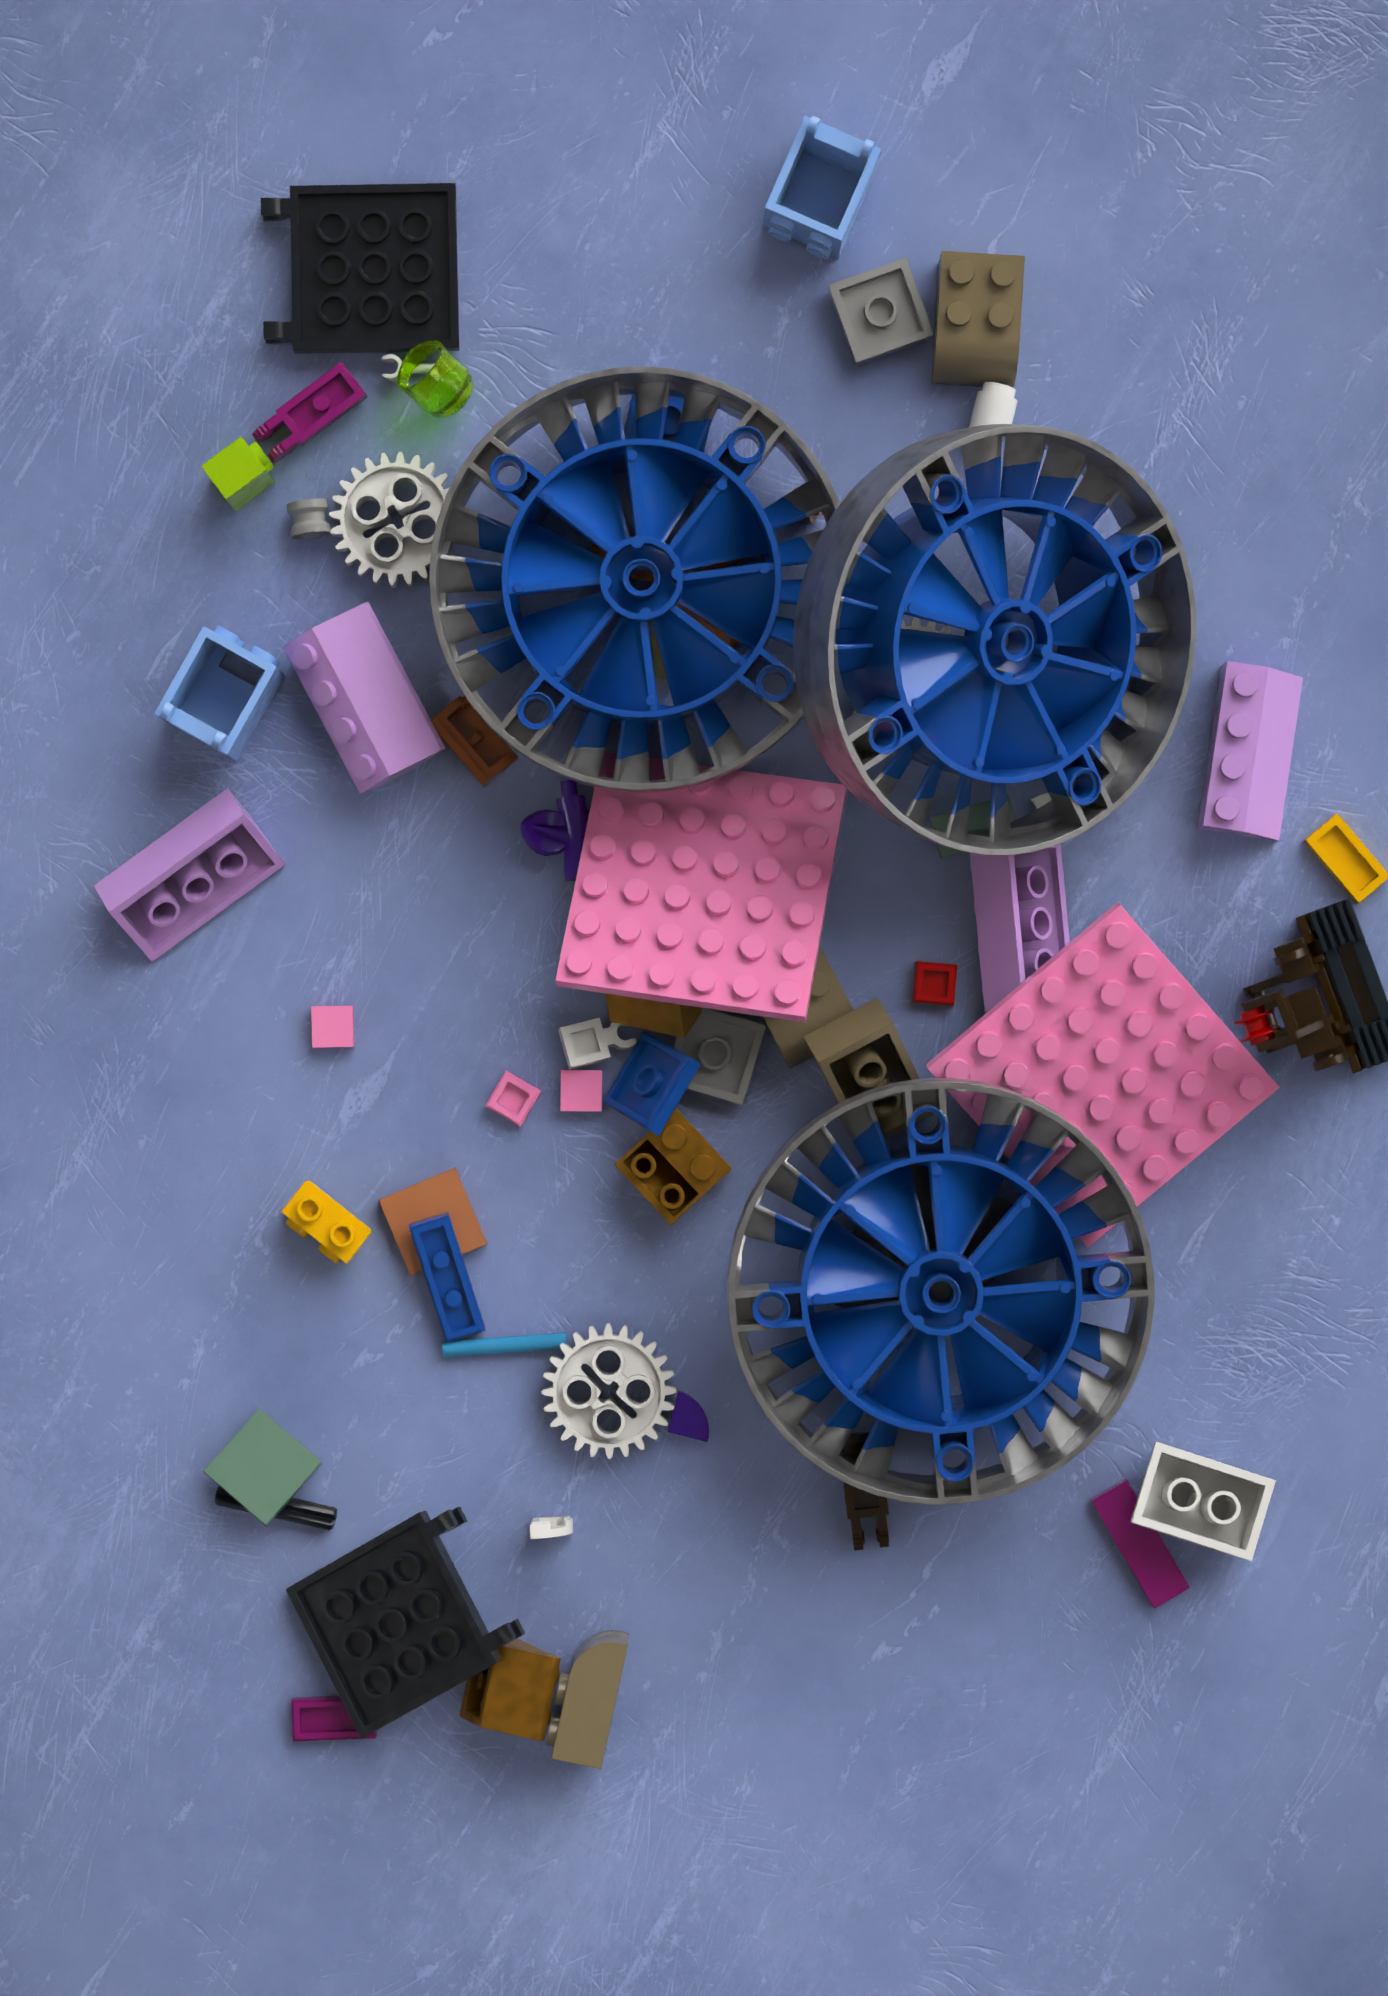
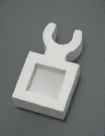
[558,1017,637,1070]

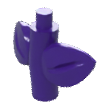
[520,780,590,881]

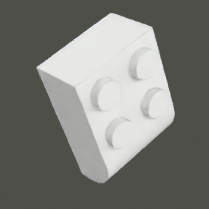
[1130,1441,1276,1561]

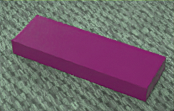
[1090,1479,1190,1609]

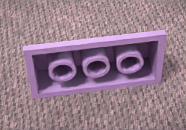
[283,602,446,794]
[1196,661,1303,841]
[94,788,285,962]
[970,843,1070,1012]

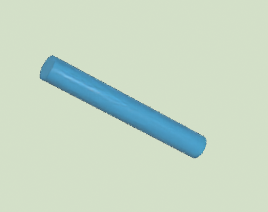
[442,1332,567,1358]

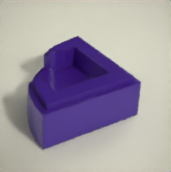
[668,1390,709,1442]

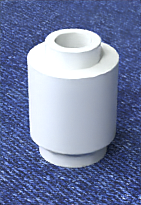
[969,382,1018,441]

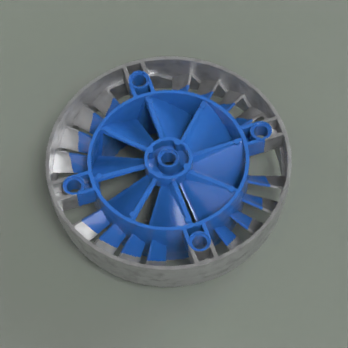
[429,366,845,793]
[793,424,1196,855]
[727,1078,1155,1505]

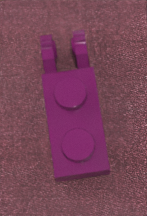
[252,362,367,463]

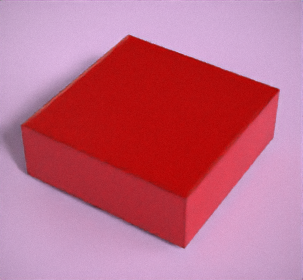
[912,961,958,1006]

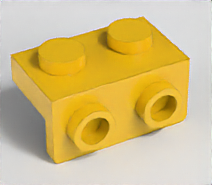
[281,1180,371,1264]

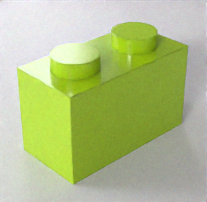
[201,436,275,511]

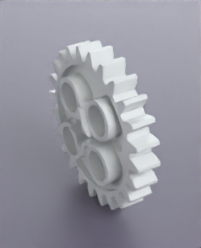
[329,452,458,588]
[541,1323,676,1459]

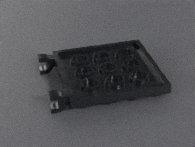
[261,183,460,354]
[286,1507,526,1738]

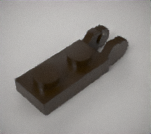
[841,1431,889,1551]

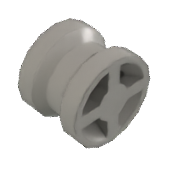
[286,498,331,539]

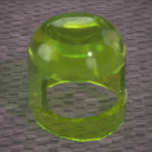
[397,341,473,418]

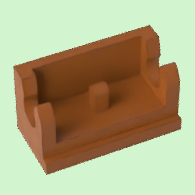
[431,695,519,788]

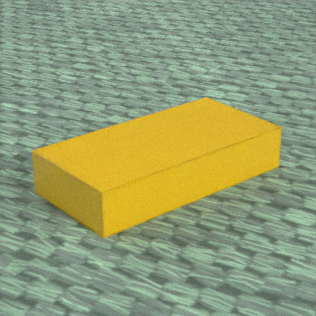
[1303,813,1388,904]

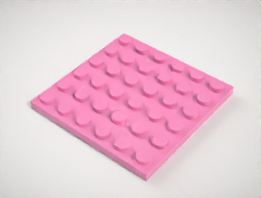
[555,752,847,1023]
[926,902,1280,1247]

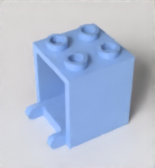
[763,116,882,259]
[154,625,286,761]

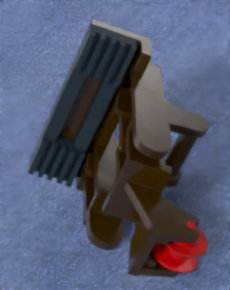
[1233,898,1388,1074]

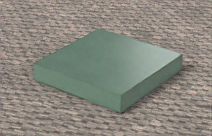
[204,1408,322,1527]

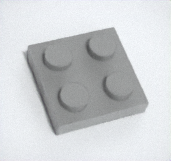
[828,257,934,365]
[673,1008,766,1105]

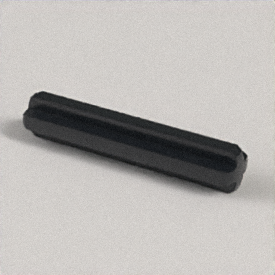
[215,1486,337,1530]

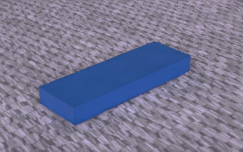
[409,1212,486,1343]

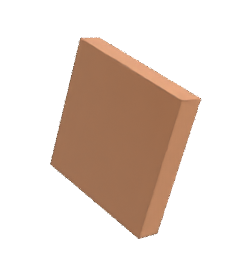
[379,1167,488,1276]

